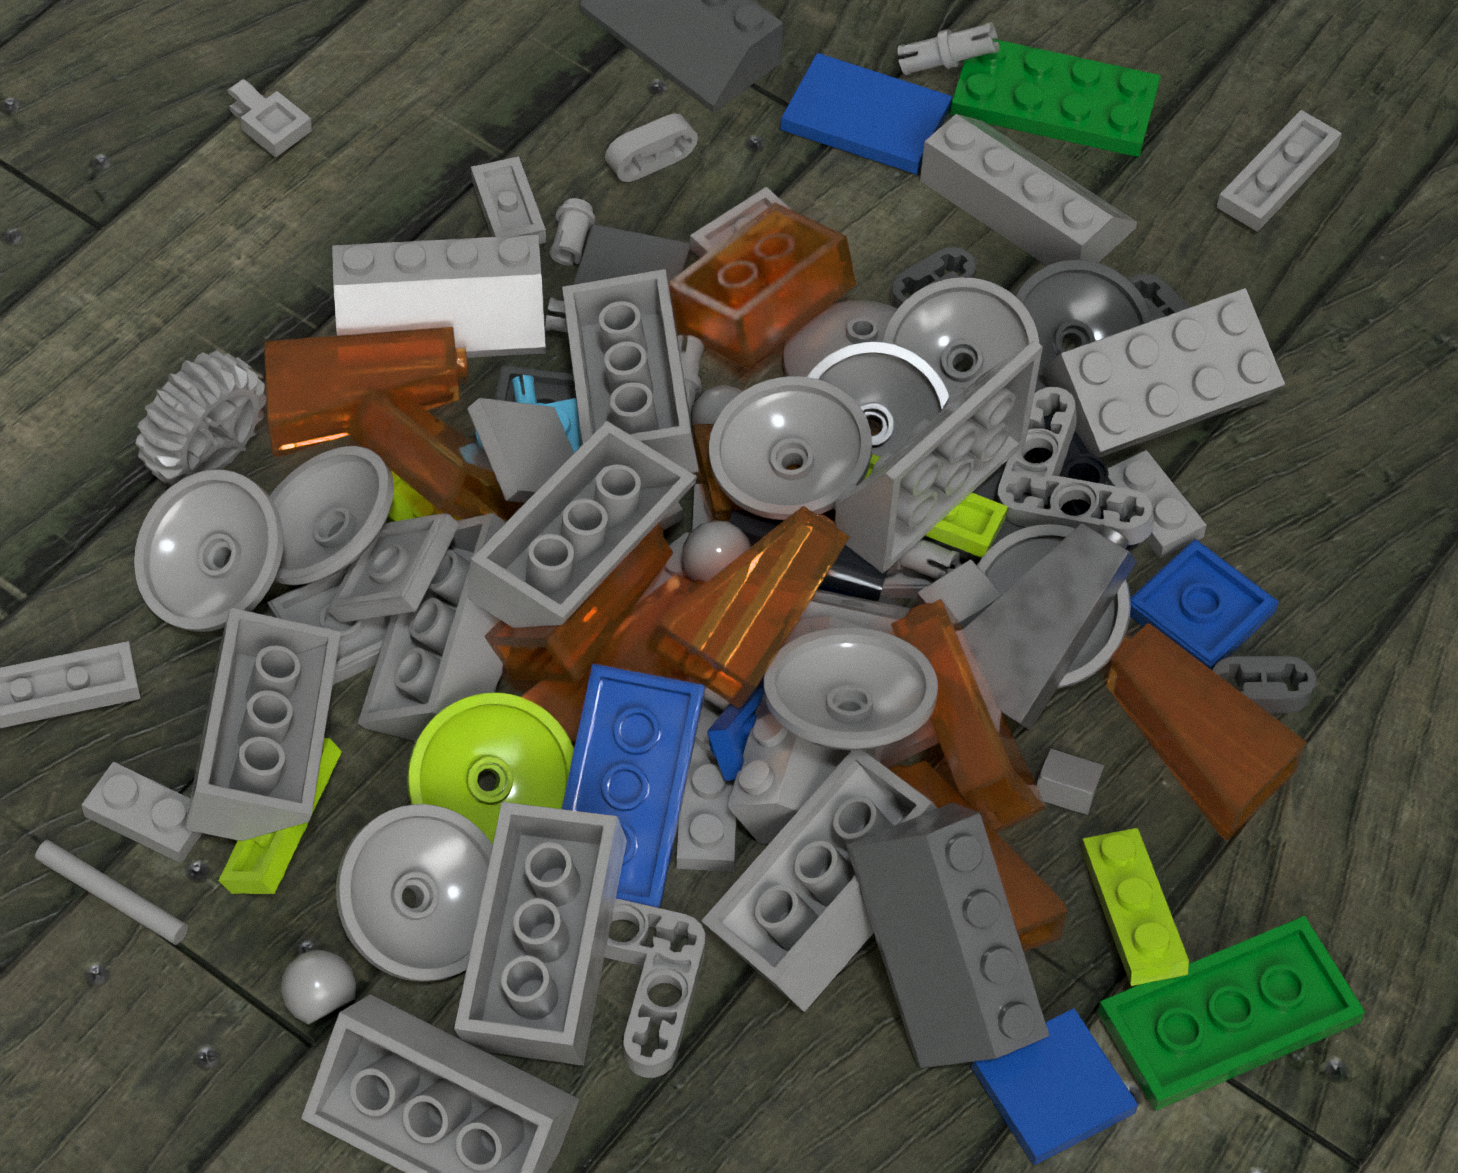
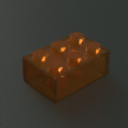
[668,202,857,369]

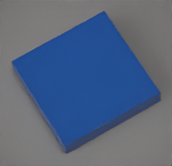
[1130,539,1279,677]
[971,1008,1138,1166]

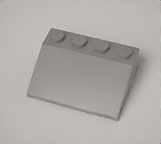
[834,340,1043,574]

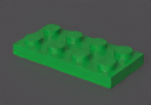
[950,39,1161,157]
[1097,916,1365,1111]

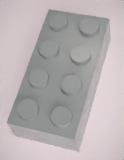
[562,269,699,473]
[1042,288,1285,458]
[454,802,627,1066]

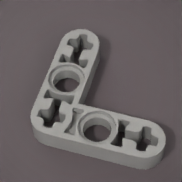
[998,387,1154,545]
[605,899,705,1078]

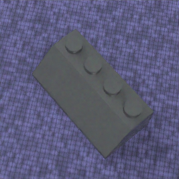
[579,0,783,113]
[846,802,1050,1068]

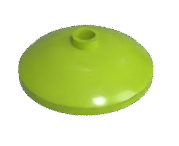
[407,693,574,845]

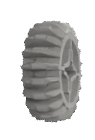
[135,350,267,486]

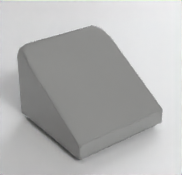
[1034,749,1104,815]

